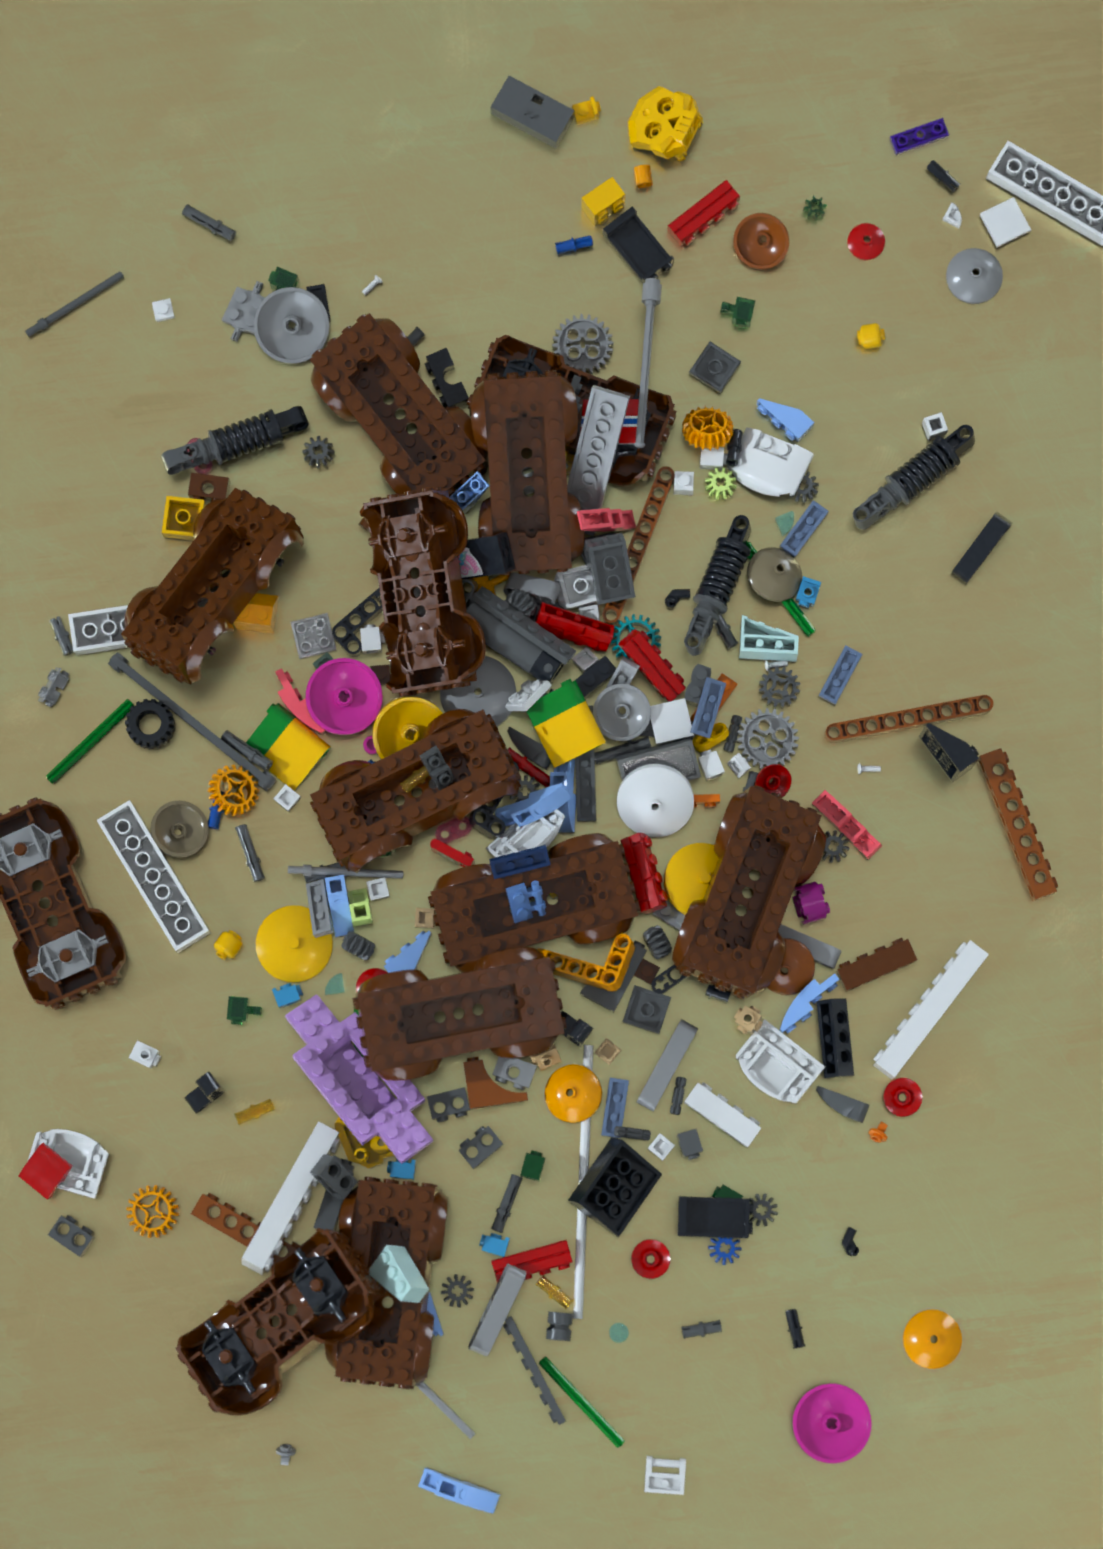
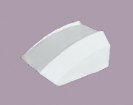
[554,565,597,610]

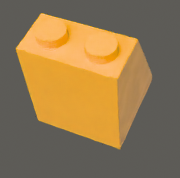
[233,593,279,634]

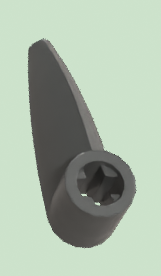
[507,727,551,770]
[816,1086,870,1123]

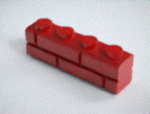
[667,180,740,247]
[535,602,615,652]
[618,629,686,702]
[620,832,668,914]
[491,1240,573,1283]

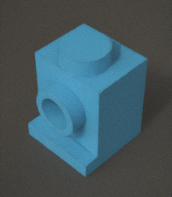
[795,576,821,608]
[272,983,303,1008]
[387,1158,416,1180]
[479,1233,510,1257]

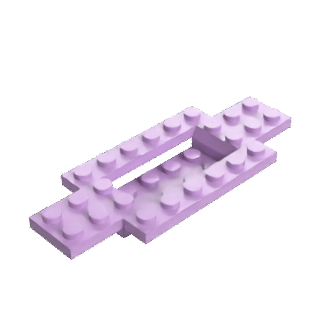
[285,994,433,1164]

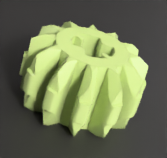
[705,468,737,500]

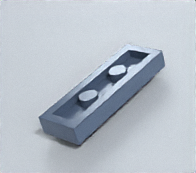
[780,500,829,557]
[819,645,862,705]
[690,677,726,738]
[601,1078,629,1138]

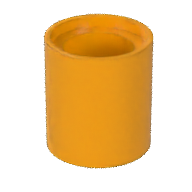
[634,165,653,188]

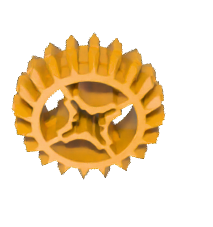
[682,406,733,451]
[207,764,260,816]
[126,1185,179,1238]

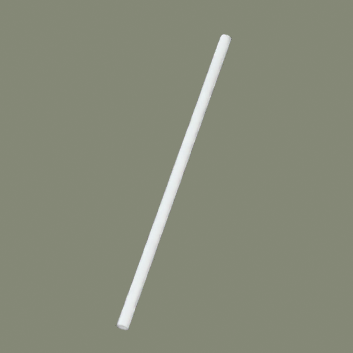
[573,1045,594,1319]

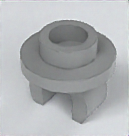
[276,1444,296,1465]

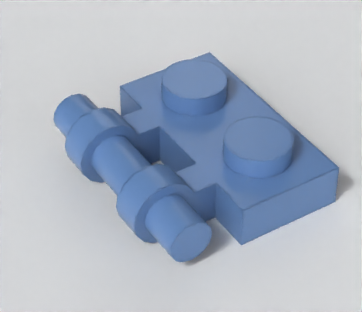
[506,880,546,923]

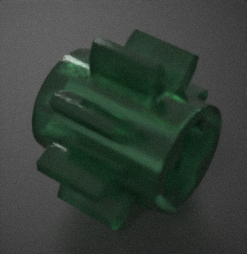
[803,196,827,221]

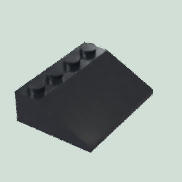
[919,723,979,783]
[568,1137,662,1237]

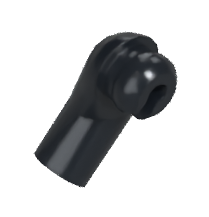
[665,589,690,608]
[842,1227,859,1256]

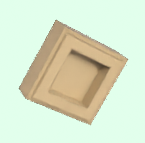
[415,908,435,929]
[595,1038,622,1065]

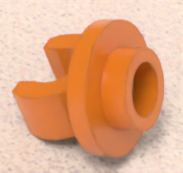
[869,1121,888,1143]

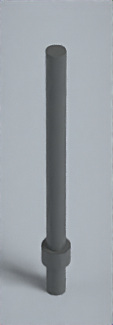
[25,271,124,337]

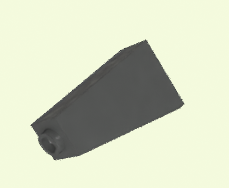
[580,940,647,1013]
[313,1158,355,1231]

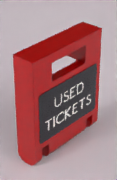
[430,839,475,867]

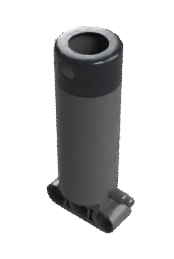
[462,578,564,684]

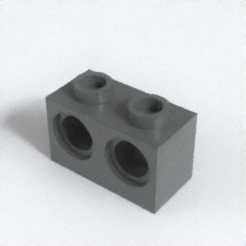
[427,1087,470,1123]
[458,1126,504,1169]
[677,1129,703,1160]
[310,1154,358,1200]
[48,1215,95,1257]

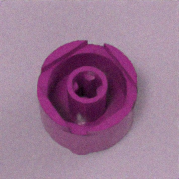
[792,881,830,925]

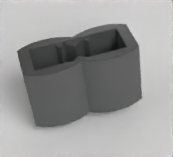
[685,664,711,707]

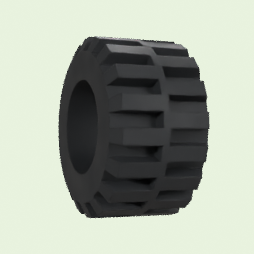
[125,699,175,749]

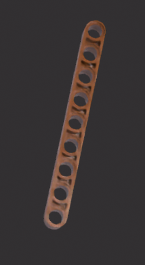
[602,466,674,626]
[825,695,993,743]

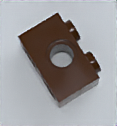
[188,472,230,502]

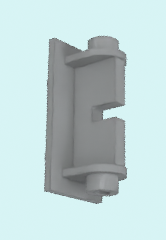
[38,667,69,707]

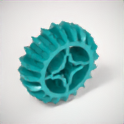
[610,614,662,660]

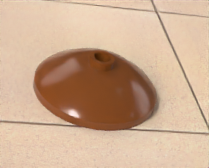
[733,213,790,269]
[767,938,815,995]

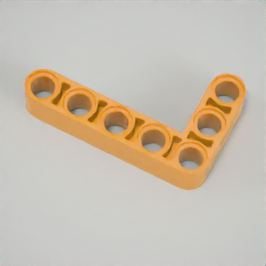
[537,934,635,992]

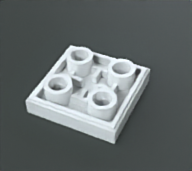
[980,197,1031,248]
[291,613,337,659]
[505,680,552,711]
[650,698,694,745]

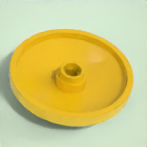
[372,696,443,759]
[664,843,719,915]
[256,905,333,983]

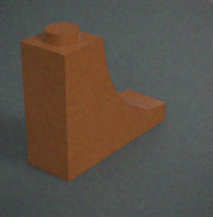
[463,1057,528,1109]

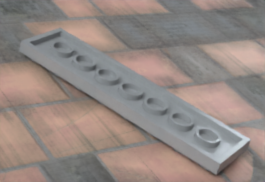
[567,385,630,536]

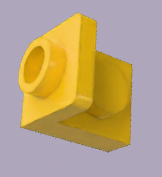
[572,96,601,125]

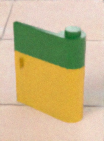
[527,679,606,768]
[246,703,331,791]

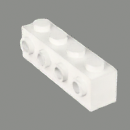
[684,1082,761,1148]

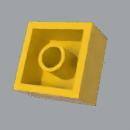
[581,177,626,226]
[162,496,206,541]

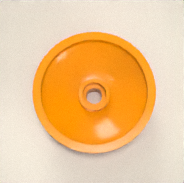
[545,1064,602,1123]
[903,1310,962,1369]

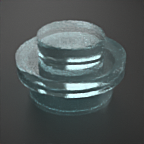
[609,1323,629,1343]

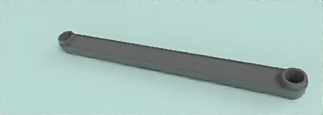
[108,652,277,791]

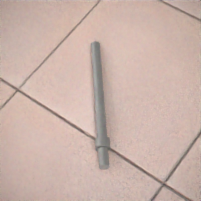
[287,864,403,878]
[417,1382,476,1439]

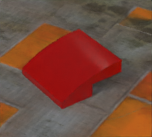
[18,1143,73,1200]

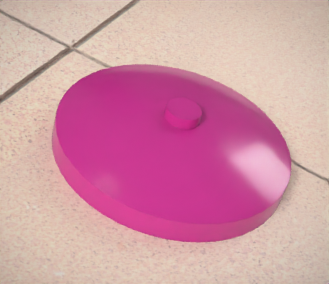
[305,658,383,735]
[792,1383,872,1463]

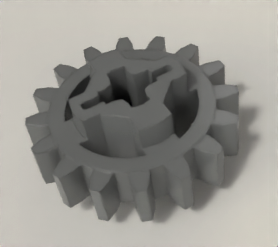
[759,666,800,708]

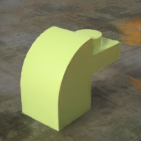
[348,888,373,927]

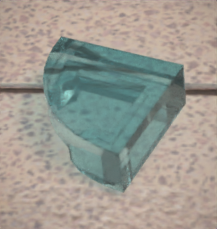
[775,511,794,536]
[325,973,345,995]

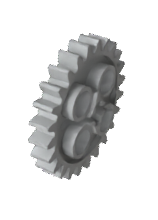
[552,314,613,375]
[737,708,799,770]

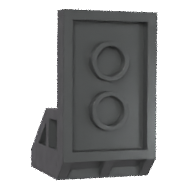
[581,532,636,605]

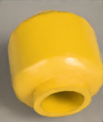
[857,323,885,349]
[214,930,242,960]

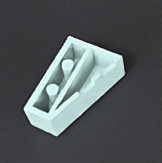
[739,615,799,662]
[369,1245,429,1303]

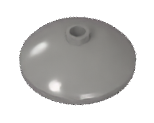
[946,248,1003,304]
[593,683,651,741]

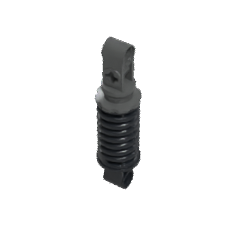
[161,406,309,475]
[853,425,975,530]
[684,515,751,656]

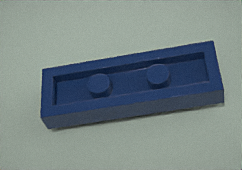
[489,845,551,879]

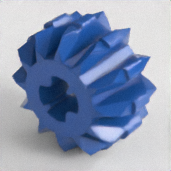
[708,1237,742,1265]

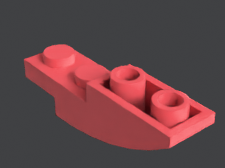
[275,668,326,735]

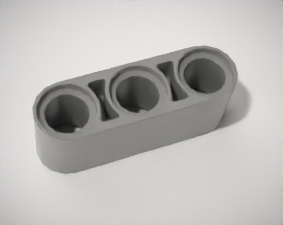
[503,573,561,606]

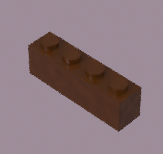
[836,938,917,992]

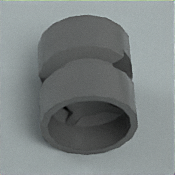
[546,1311,573,1341]

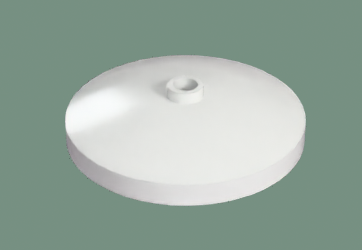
[617,764,694,837]

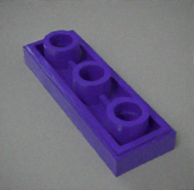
[890,118,949,155]

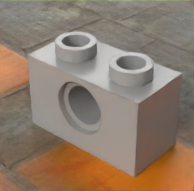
[492,1057,537,1091]

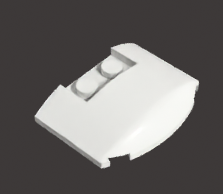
[727,427,814,497]
[486,809,565,857]
[736,1019,825,1104]
[28,1129,109,1199]

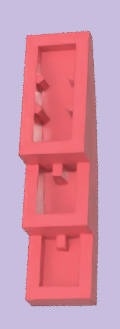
[577,508,636,532]
[812,790,882,860]

